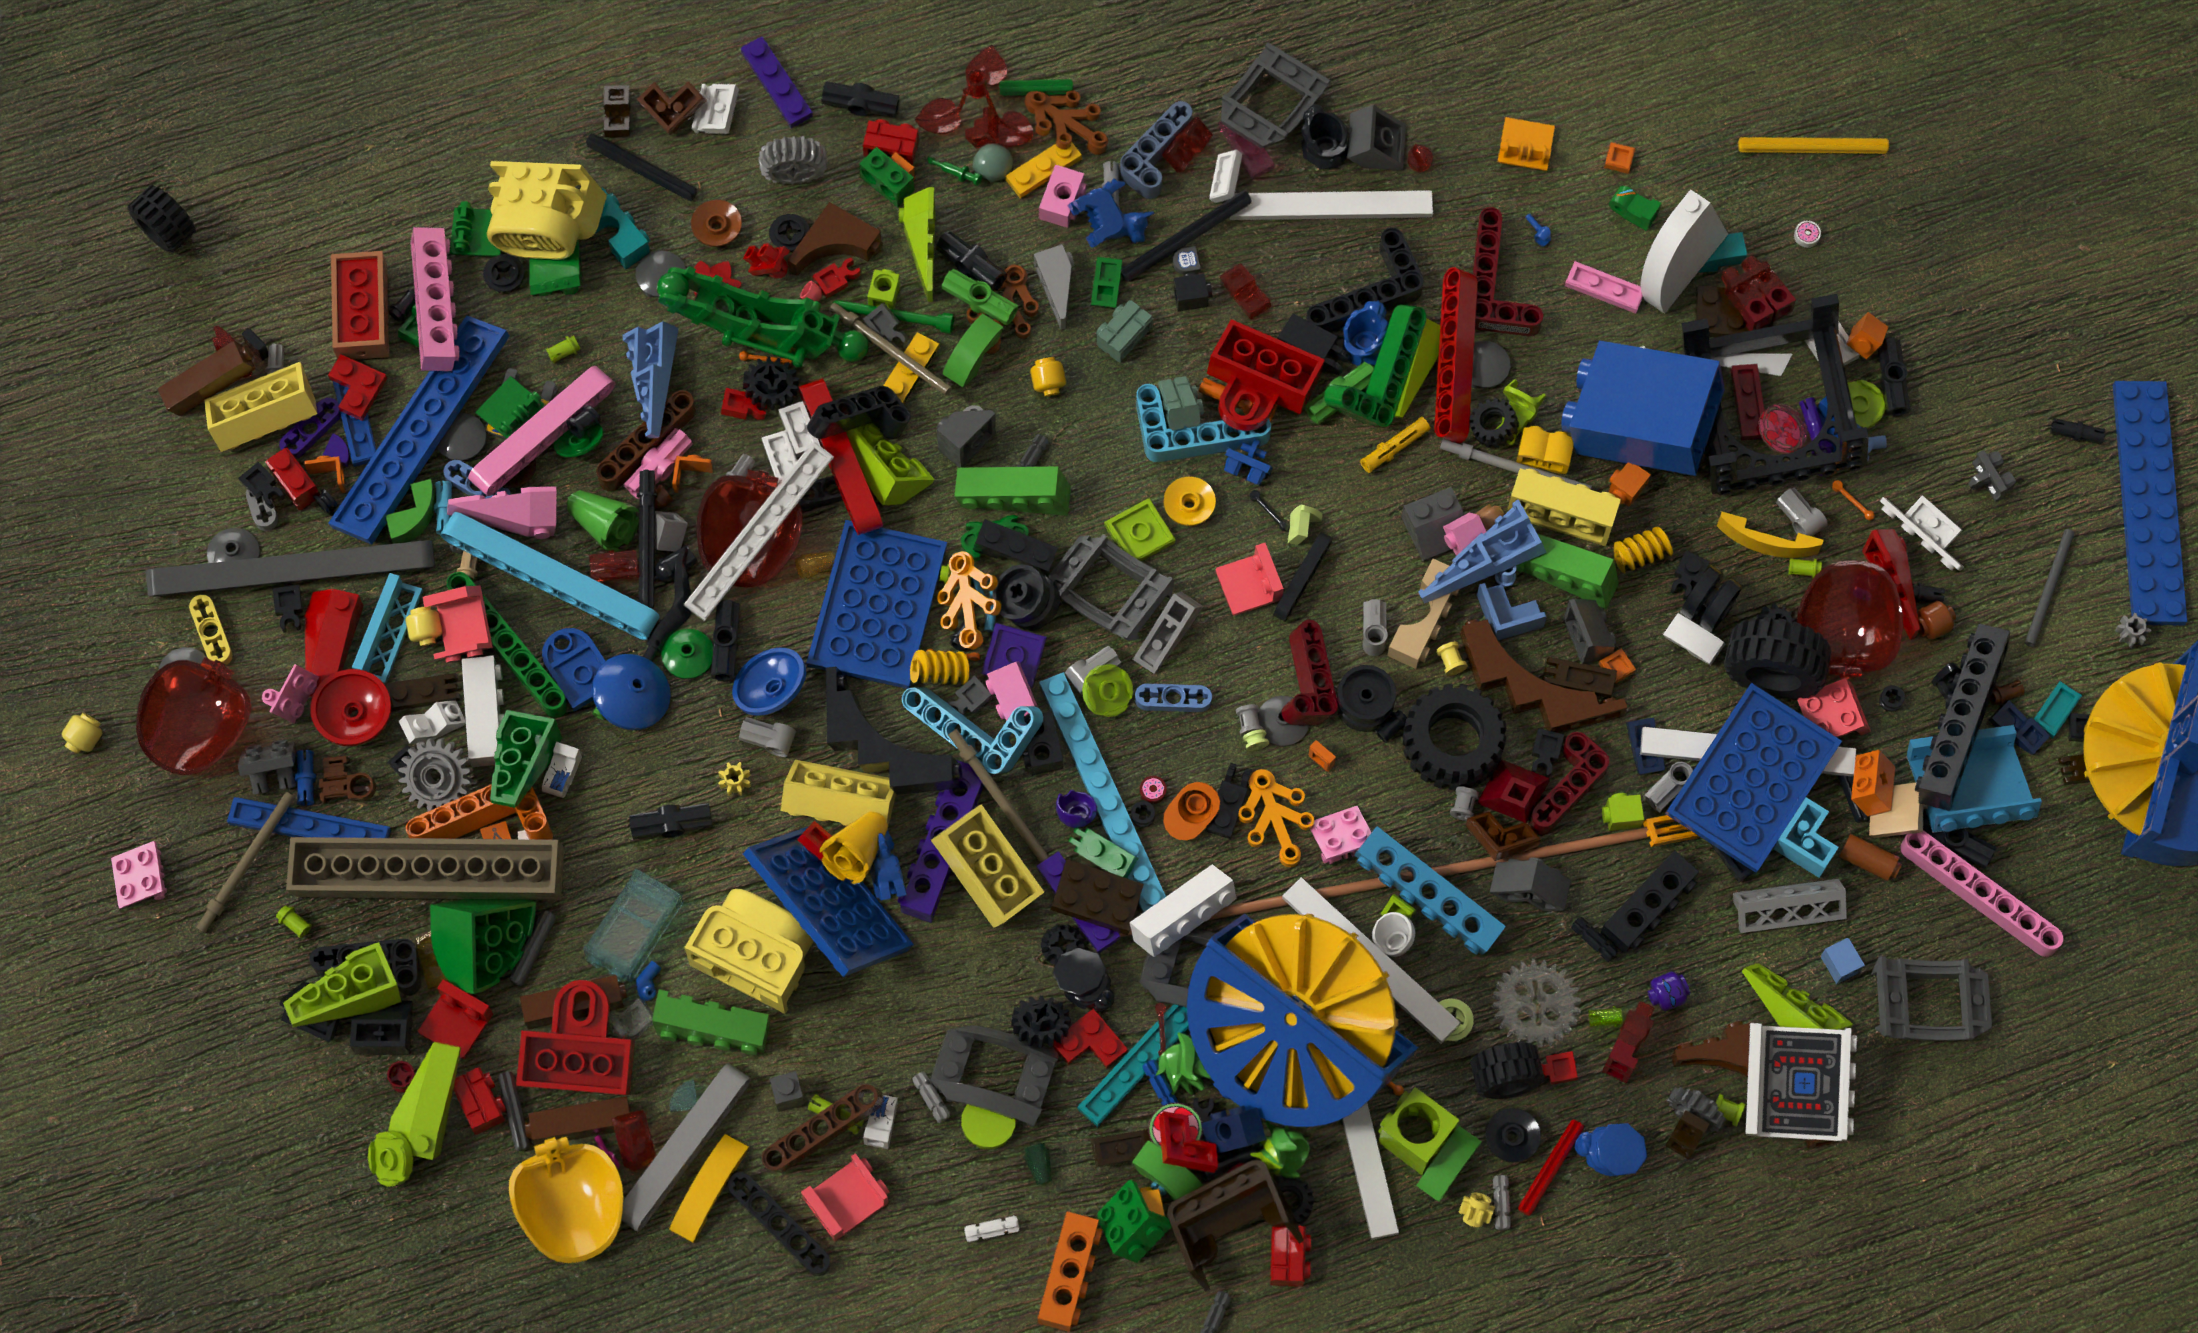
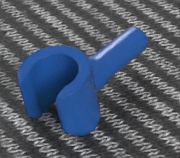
[1526,214,1551,247]

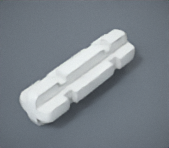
[964,1216,1019,1242]

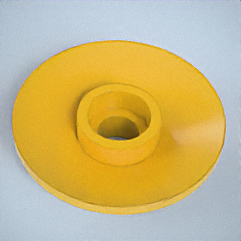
[1164,476,1216,526]

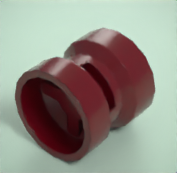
[387,1061,416,1094]

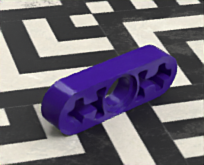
[279,398,341,459]

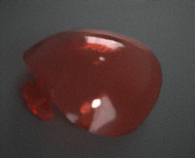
[696,469,803,588]
[1797,560,1903,679]
[136,657,251,775]

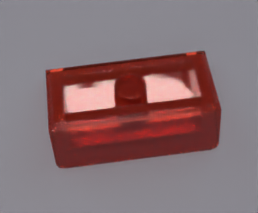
[612,1110,656,1171]

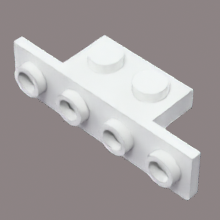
[1880,495,1964,571]

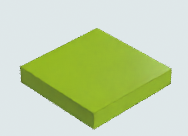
[1104,498,1176,561]

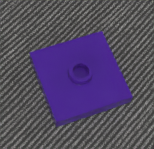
[981,623,1047,688]

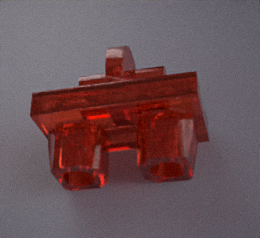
[589,550,639,582]

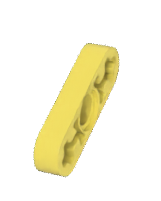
[189,595,233,667]

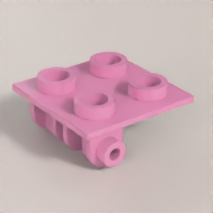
[262,664,319,724]
[1308,806,1371,864]
[111,841,167,909]

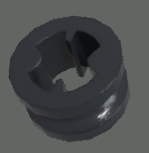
[313,489,338,515]
[1879,685,1905,712]
[1131,801,1155,828]

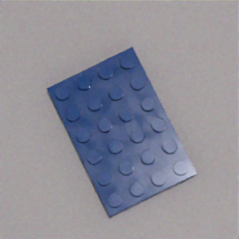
[806,520,947,689]
[1665,683,1842,873]
[743,826,914,977]

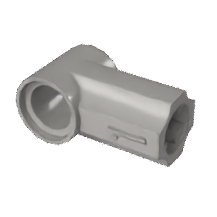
[1776,487,1828,537]
[1362,599,1388,656]
[1065,646,1121,695]
[739,717,796,757]
[1643,762,1693,813]

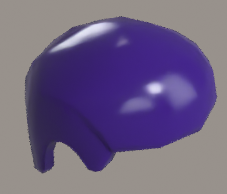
[1056,789,1097,828]

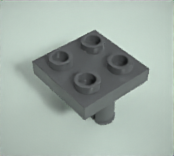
[238,740,297,794]

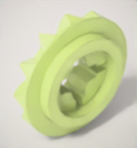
[1439,999,1474,1042]

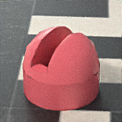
[800,281,822,301]

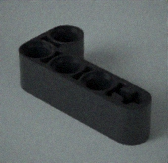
[807,386,911,439]
[309,939,421,996]

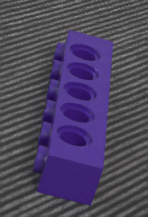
[898,760,984,923]

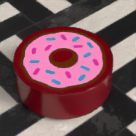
[1140,776,1167,804]

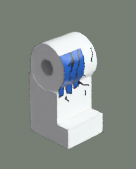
[542,742,582,798]
[863,1095,898,1150]

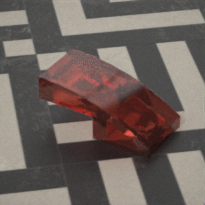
[1162,117,1213,173]
[1220,263,1271,320]

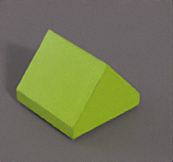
[1381,894,1416,920]

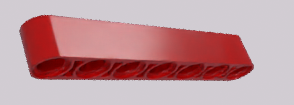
[1434,267,1477,444]
[798,378,883,536]

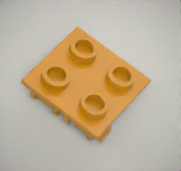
[1498,117,1555,171]

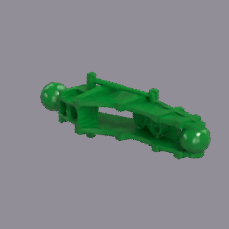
[657,266,869,367]

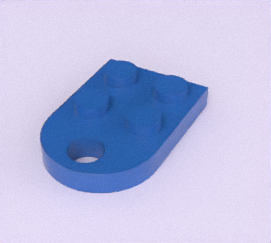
[542,628,606,711]

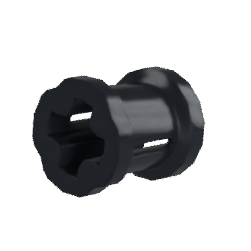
[566,405,601,439]

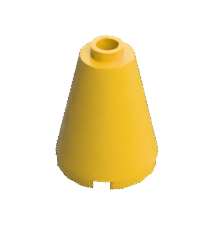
[820,812,888,884]

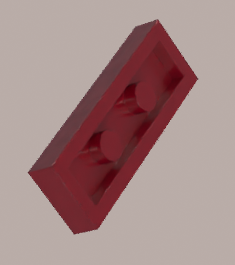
[1730,364,1765,440]

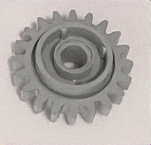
[398,738,473,811]

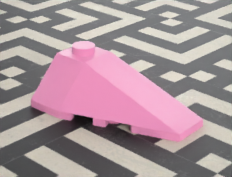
[447,487,557,539]

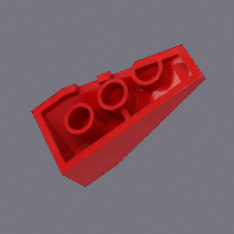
[1862,529,1920,640]
[305,589,364,697]

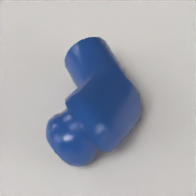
[636,961,661,1001]

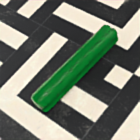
[999,79,1073,96]

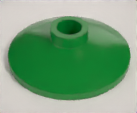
[554,425,604,457]
[661,629,713,679]

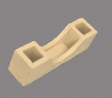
[1387,559,1460,669]

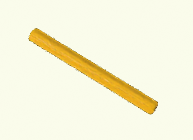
[1738,137,1889,154]

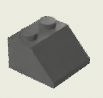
[1347,105,1406,170]
[937,410,996,468]
[1401,487,1464,562]
[1563,598,1616,664]

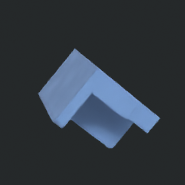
[1477,583,1547,641]

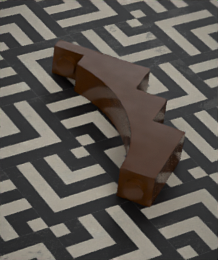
[1460,619,1628,733]

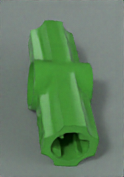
[941,268,1018,326]
[1305,362,1374,425]

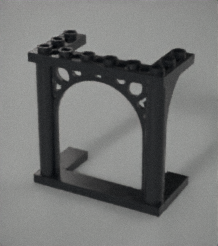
[1681,294,1869,495]

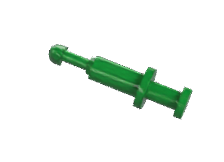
[927,156,982,186]

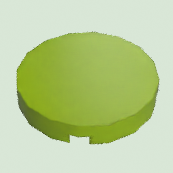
[1848,380,1886,429]
[1082,664,1133,717]
[961,1105,1016,1149]
[368,1130,413,1187]

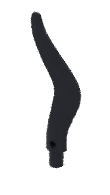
[643,547,691,662]

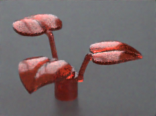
[915,45,1033,147]

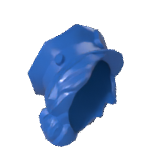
[1343,301,1389,366]
[1574,1123,1647,1176]

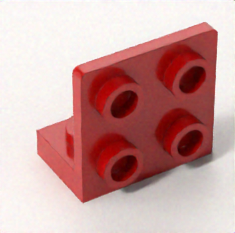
[418,979,493,1059]

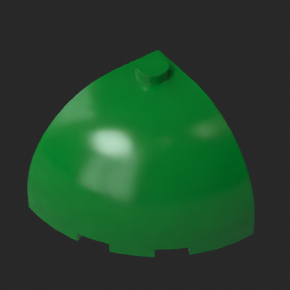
[430,899,536,994]

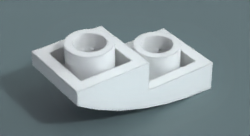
[1663,613,1725,666]

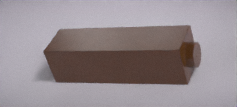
[157,341,256,416]
[520,975,628,1030]
[525,1096,633,1146]

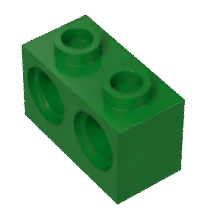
[859,147,915,208]

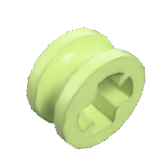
[1243,729,1269,751]

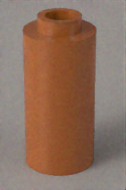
[1839,833,1902,881]

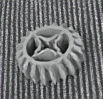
[759,136,828,185]

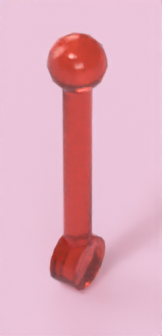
[1155,1003,1167,1056]

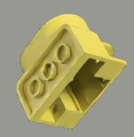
[487,161,607,259]
[685,889,814,1014]

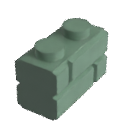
[1096,300,1153,362]
[1158,376,1204,430]

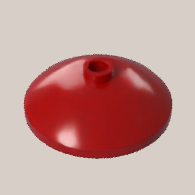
[310,669,391,746]

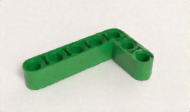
[1324,305,1427,427]

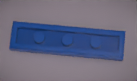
[333,381,377,467]

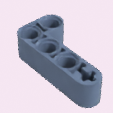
[1120,101,1192,199]

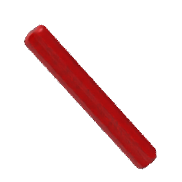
[1518,1119,1584,1216]

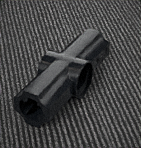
[821,81,900,118]
[936,231,1007,291]
[1878,337,1910,417]
[711,600,740,682]
[629,803,713,840]
[1923,809,1997,869]

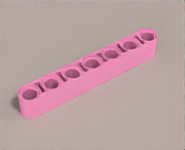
[468,366,615,496]
[1901,831,2063,957]

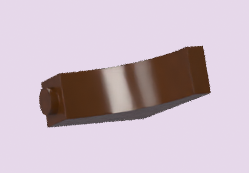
[787,202,883,276]

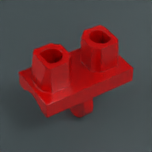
[743,243,790,279]

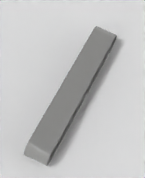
[621,1063,751,1232]

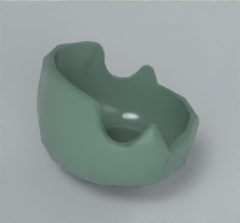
[972,143,1013,182]

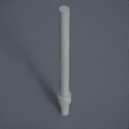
[1440,439,1592,490]

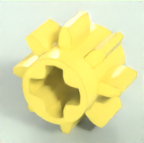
[718,762,751,796]
[1459,1192,1495,1227]

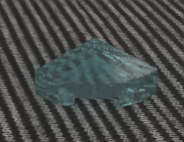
[670,1080,697,1112]

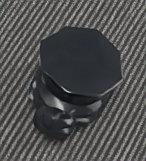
[1301,104,1348,169]
[1053,948,1115,1012]

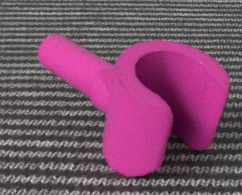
[594,1135,620,1168]

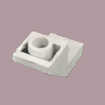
[399,700,466,744]

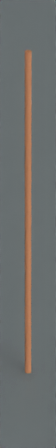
[1118,826,1658,937]

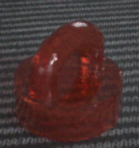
[1407,144,1433,172]

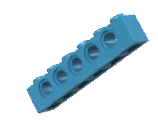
[1354,826,1506,955]

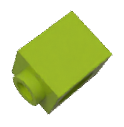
[867,269,900,309]

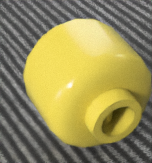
[405,607,442,646]
[62,713,102,754]

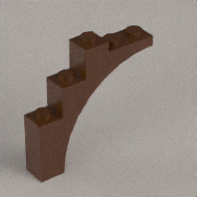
[1671,1021,1836,1149]

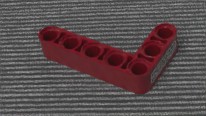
[1472,207,1544,336]

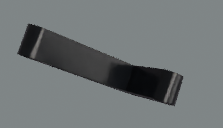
[1306,227,1424,332]

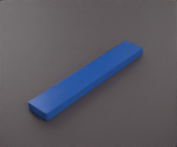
[227,797,391,838]

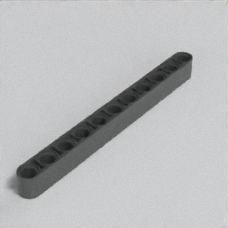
[145,541,435,597]

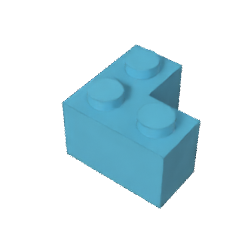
[1774,797,1838,878]

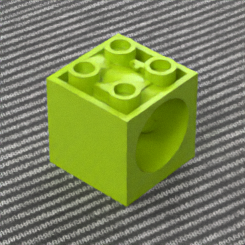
[1378,1087,1460,1175]

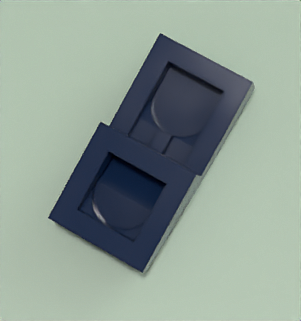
[1988,700,2050,755]
[1626,717,1665,774]

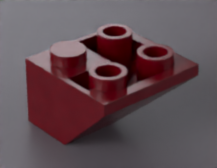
[1478,759,1550,823]

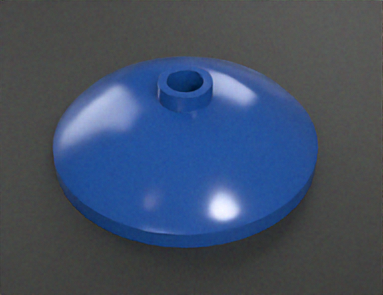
[732,648,806,716]
[592,654,671,730]

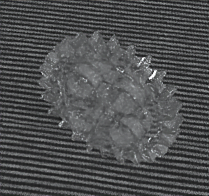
[1492,959,1581,1048]

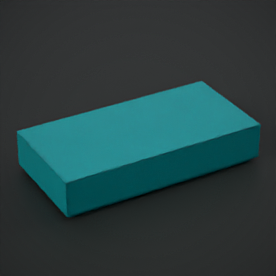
[2034,681,2082,739]

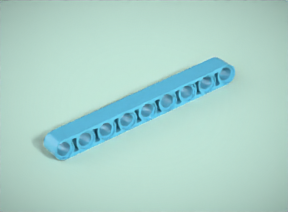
[440,512,660,640]

